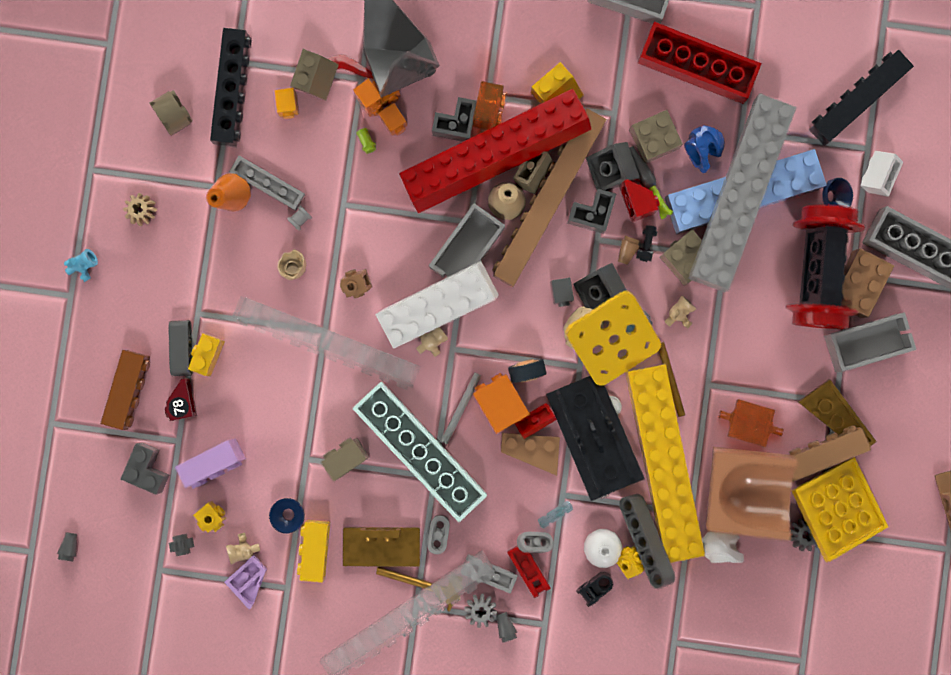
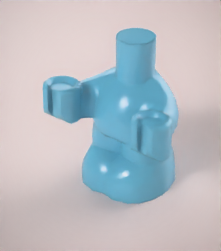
[64,249,98,282]

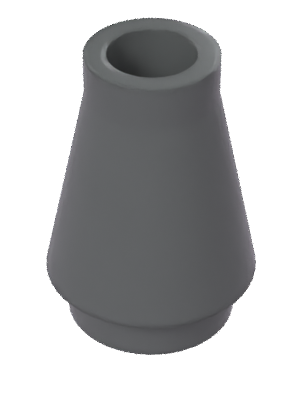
[57,532,77,561]
[496,612,517,643]

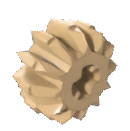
[123,193,157,226]

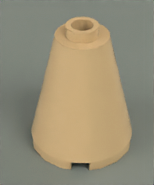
[488,182,526,220]

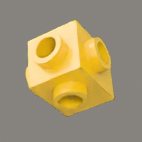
[193,501,227,533]
[617,546,645,579]

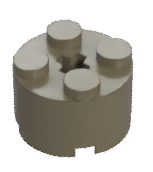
[150,90,193,136]

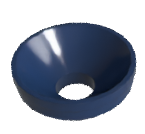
[822,178,853,207]
[269,498,305,534]

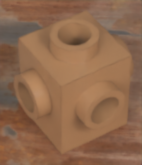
[340,269,373,298]

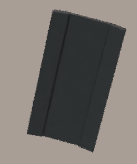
[546,376,645,501]

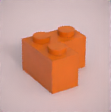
[353,78,400,117]

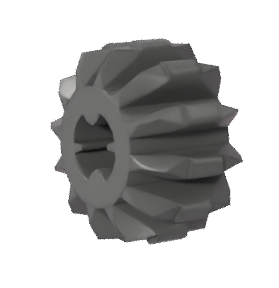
[790,519,818,551]

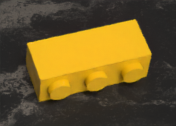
[297,520,330,583]

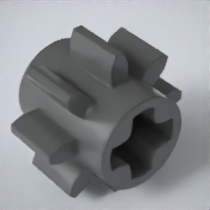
[169,534,195,556]

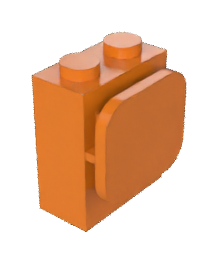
[473,373,530,434]

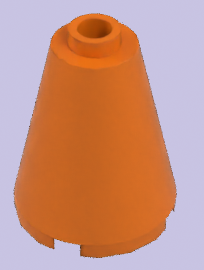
[206,173,251,212]

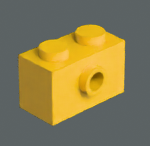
[188,333,225,377]

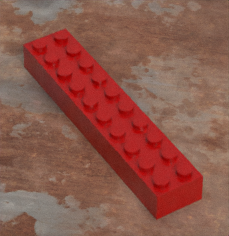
[399,89,592,214]

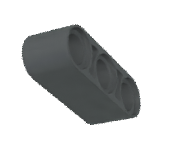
[168,320,193,376]

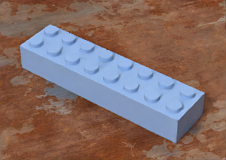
[664,149,827,234]

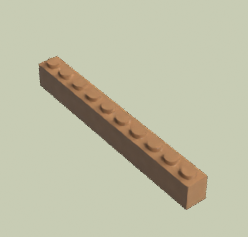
[492,108,607,287]

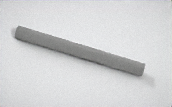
[441,373,481,444]

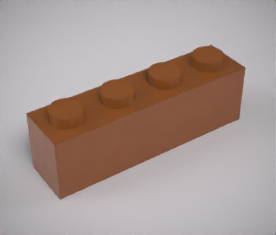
[100,350,150,430]

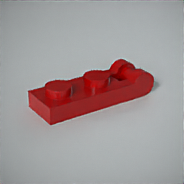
[507,546,551,598]

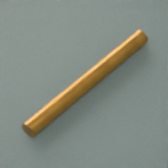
[659,342,686,417]

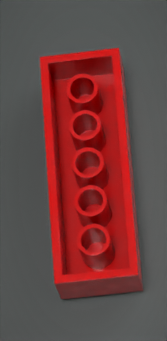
[637,22,762,104]

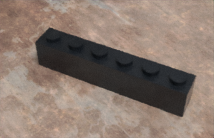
[809,49,914,146]

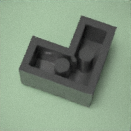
[432,97,477,142]
[567,189,616,234]
[120,443,170,495]

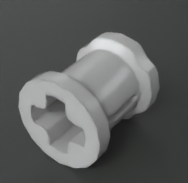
[287,206,312,231]

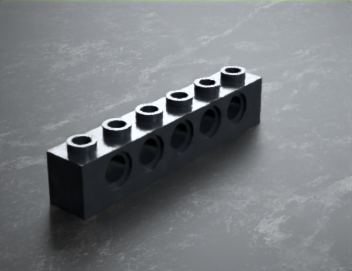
[210,28,252,147]

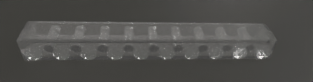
[232,296,421,390]
[320,551,495,675]

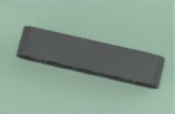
[619,494,675,589]

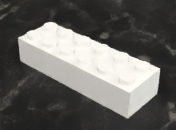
[375,261,499,349]

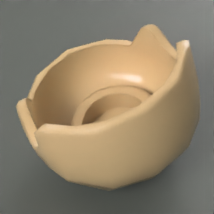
[277,249,307,280]

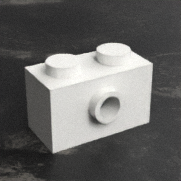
[860,151,903,197]

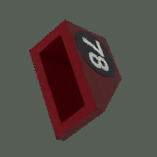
[165,378,197,421]

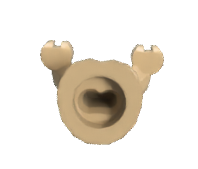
[664,296,697,329]
[416,327,448,357]
[226,533,260,564]

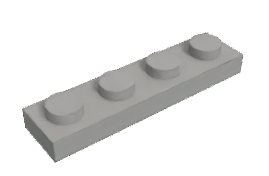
[229,156,305,211]

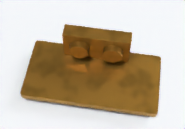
[343,527,420,567]

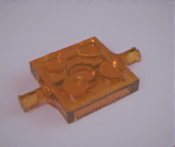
[718,399,784,447]

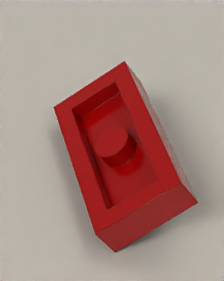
[514,402,557,439]

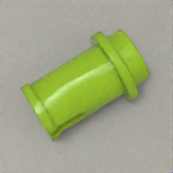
[356,128,376,154]

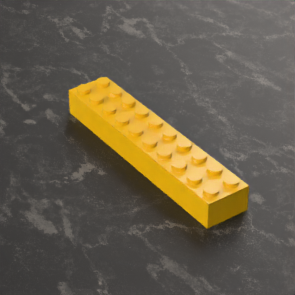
[625,364,705,563]

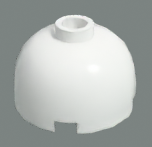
[584,529,622,568]

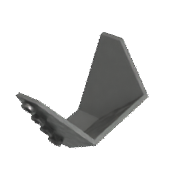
[363,0,440,97]

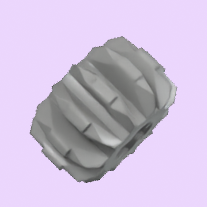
[464,594,497,628]

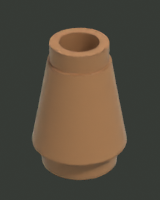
[618,235,640,265]

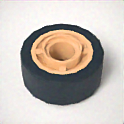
[508,359,547,383]

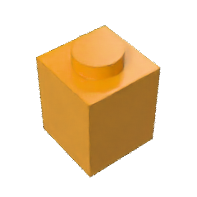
[274,88,299,119]

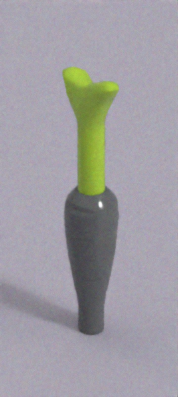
[630,146,673,219]

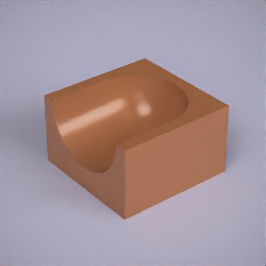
[706,447,798,541]

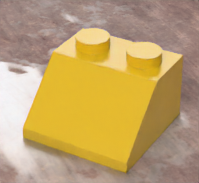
[531,62,584,104]

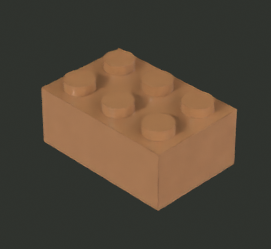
[841,248,895,319]

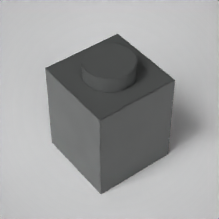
[550,277,574,307]

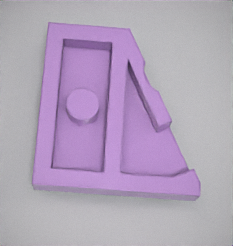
[224,555,267,609]

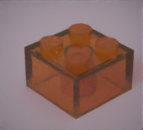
[473,81,507,130]

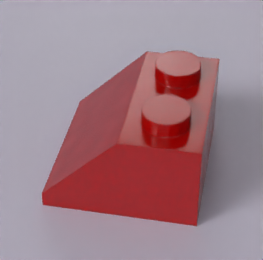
[619,179,660,222]

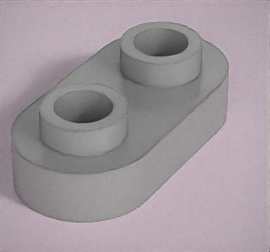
[427,515,450,554]
[517,532,554,553]

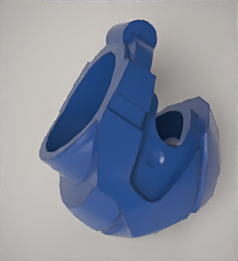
[684,125,725,173]

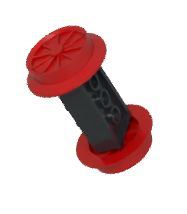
[785,205,866,329]

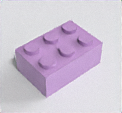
[175,439,246,489]

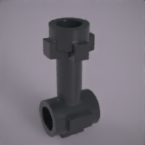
[636,225,658,262]

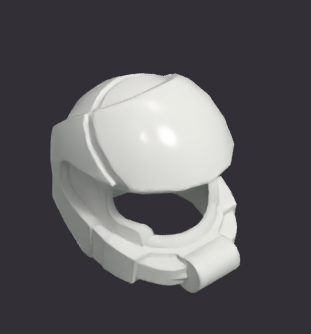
[702,531,744,563]

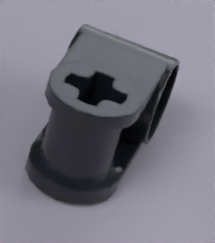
[576,572,613,607]

